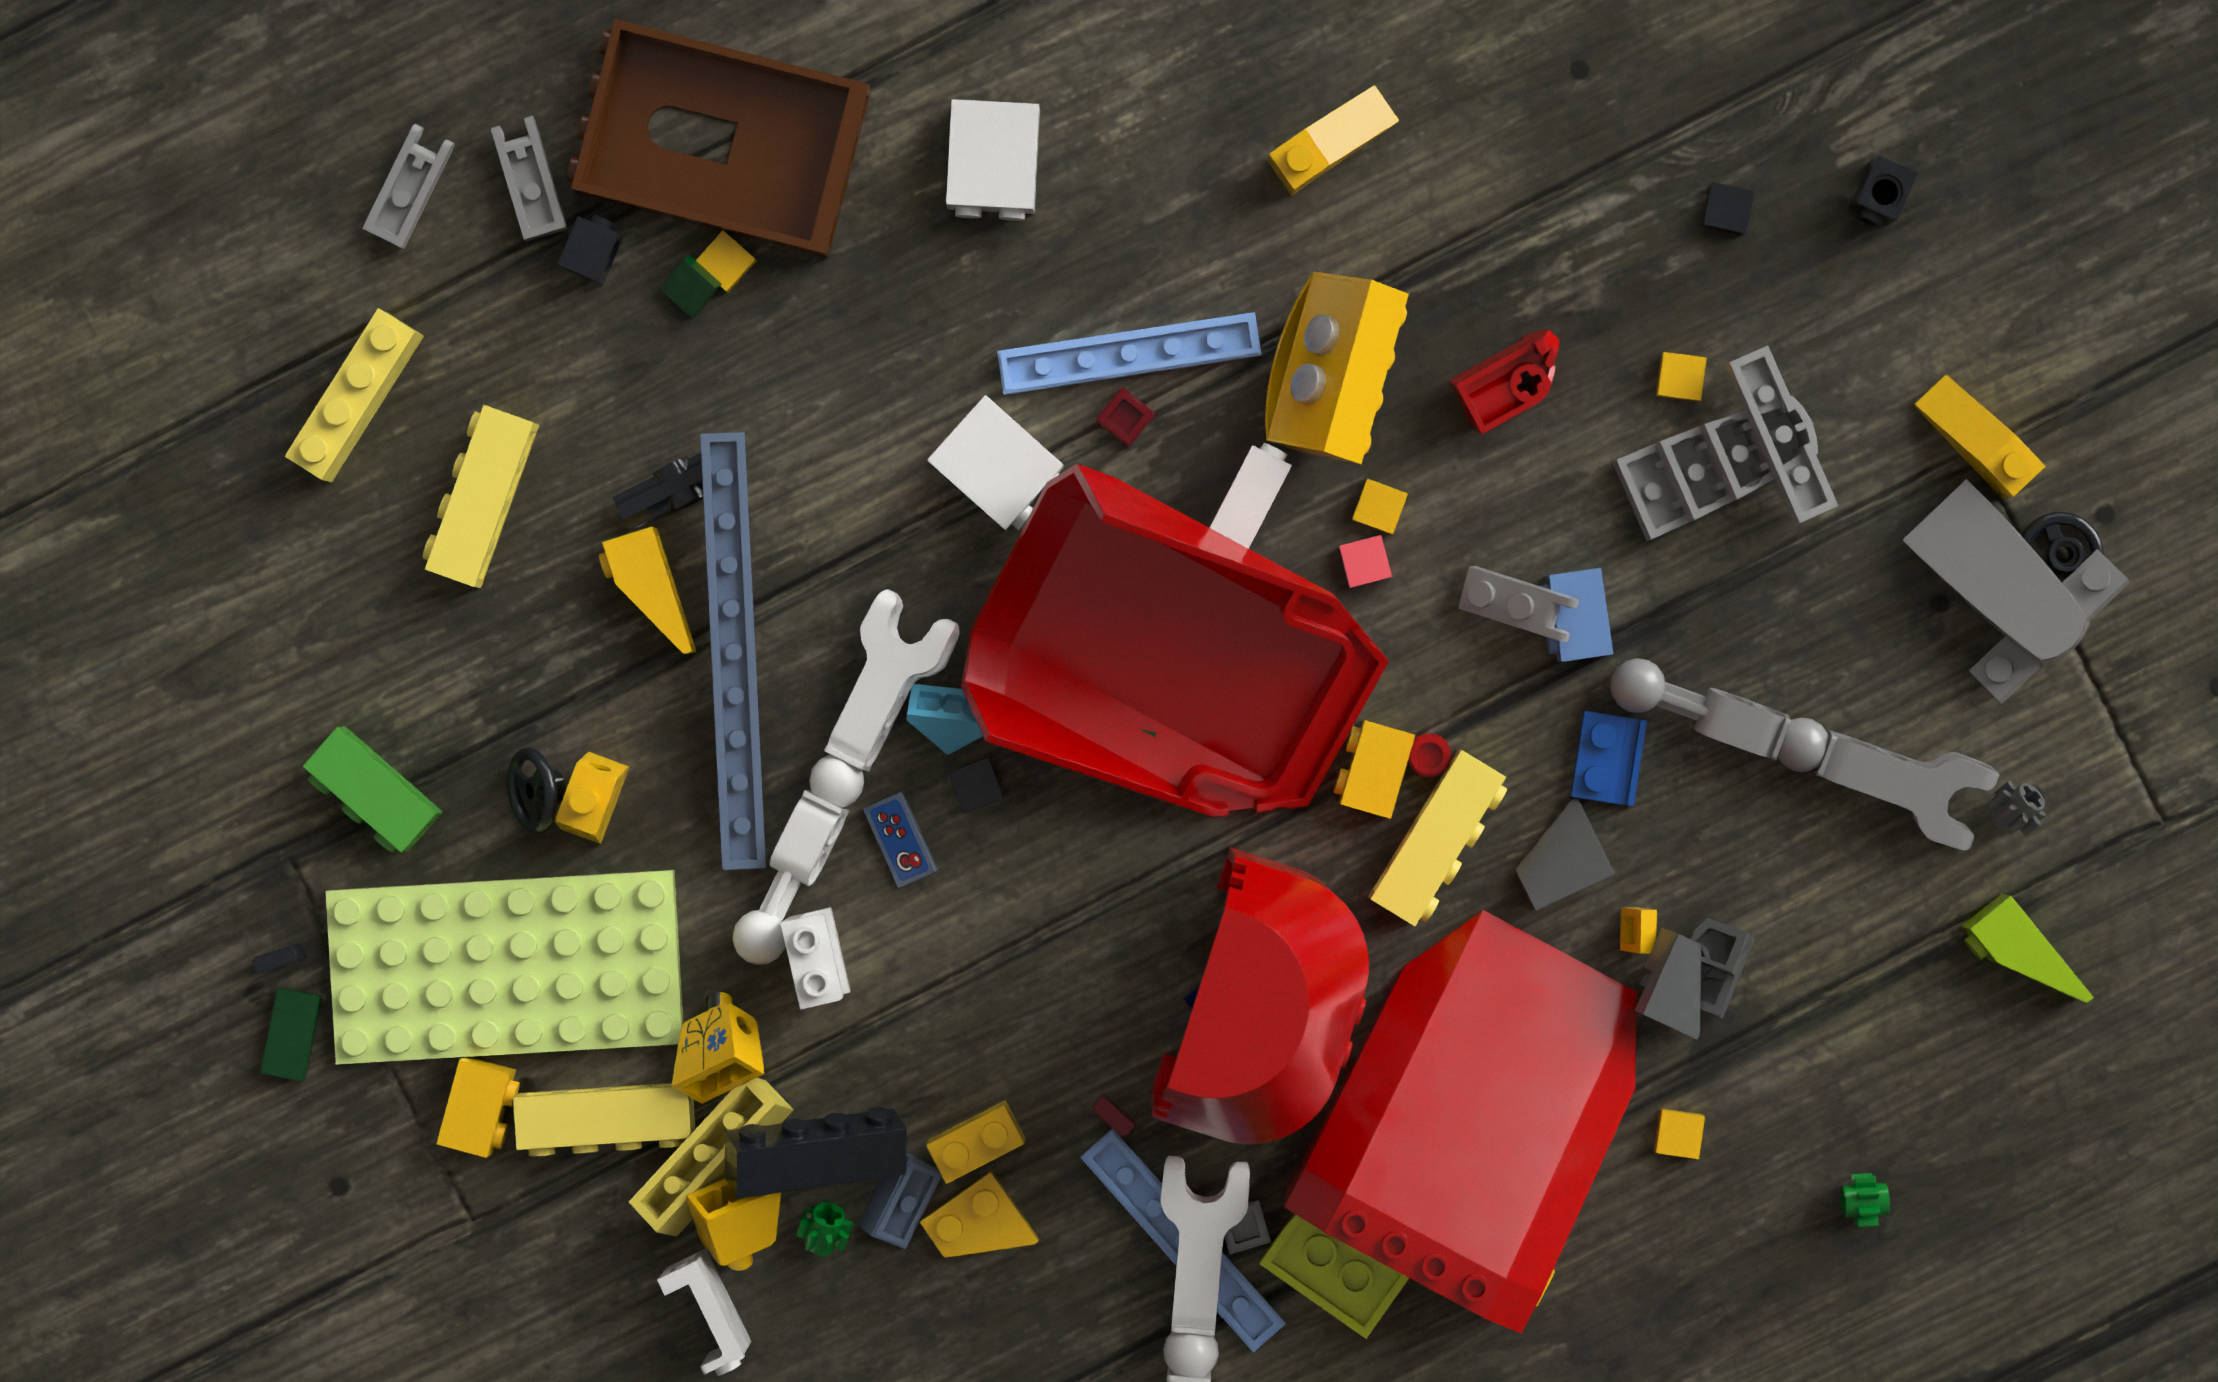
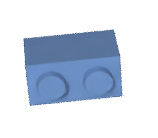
[1540,568,1614,662]

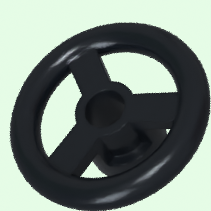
[2022,512,2104,573]
[507,747,566,834]

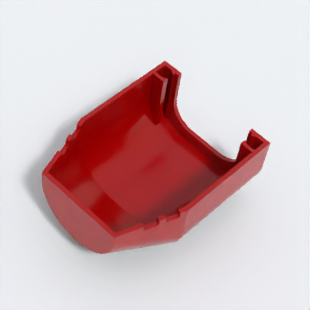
[1150,847,1369,1144]

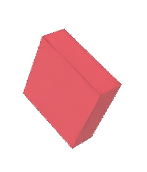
[1338,535,1392,588]

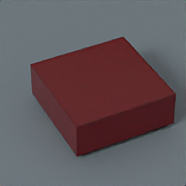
[1095,387,1156,448]
[1093,1093,1136,1137]

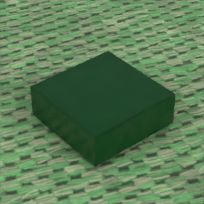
[660,255,722,318]

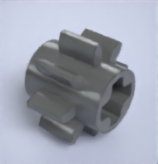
[1990,781,2046,837]

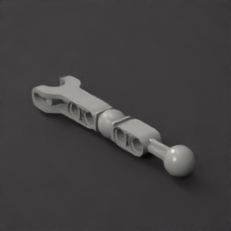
[1610,658,2000,850]

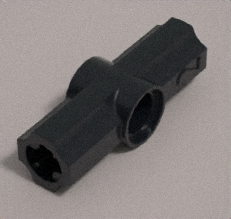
[612,453,704,531]

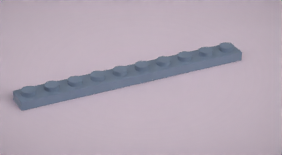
[700,432,766,870]

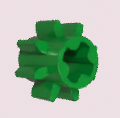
[1840,1173,1890,1228]
[796,1201,853,1257]

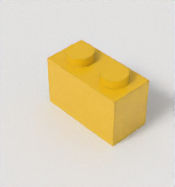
[1333,720,1415,819]
[436,1057,520,1158]
[926,1100,1025,1184]

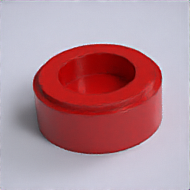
[1408,733,1451,777]

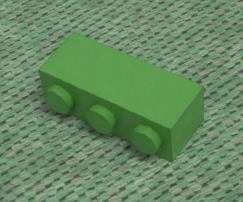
[303,726,443,853]

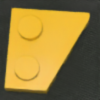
[920,1171,1039,1258]

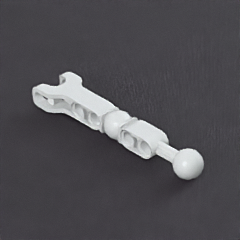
[733,589,960,965]
[1160,1155,1250,1382]

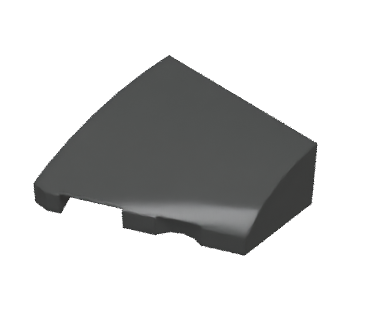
[1514,798,1615,911]
[1639,918,1755,1019]
[1635,928,1701,1040]

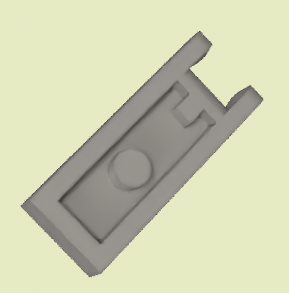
[491,116,568,241]
[362,124,455,249]
[1458,566,1579,642]

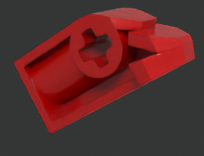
[1448,329,1560,434]

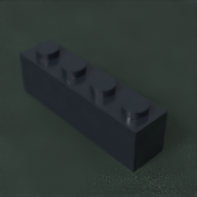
[725,1107,907,1199]

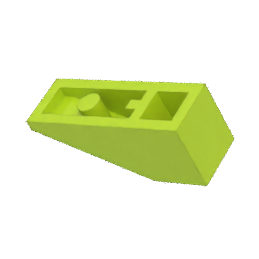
[1961,893,2094,1003]

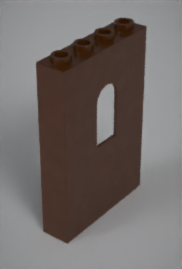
[567,19,871,258]

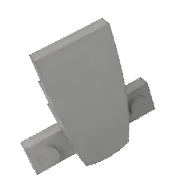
[1612,346,1838,541]
[1903,479,2130,704]

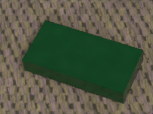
[261,987,323,1082]

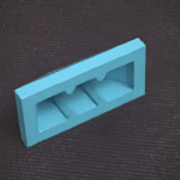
[907,684,983,755]

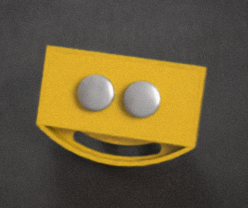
[1265,272,1409,464]

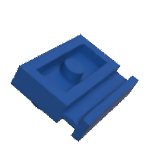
[1570,711,1647,806]

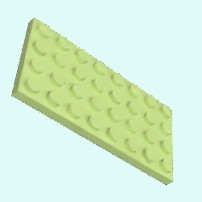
[325,870,684,1065]

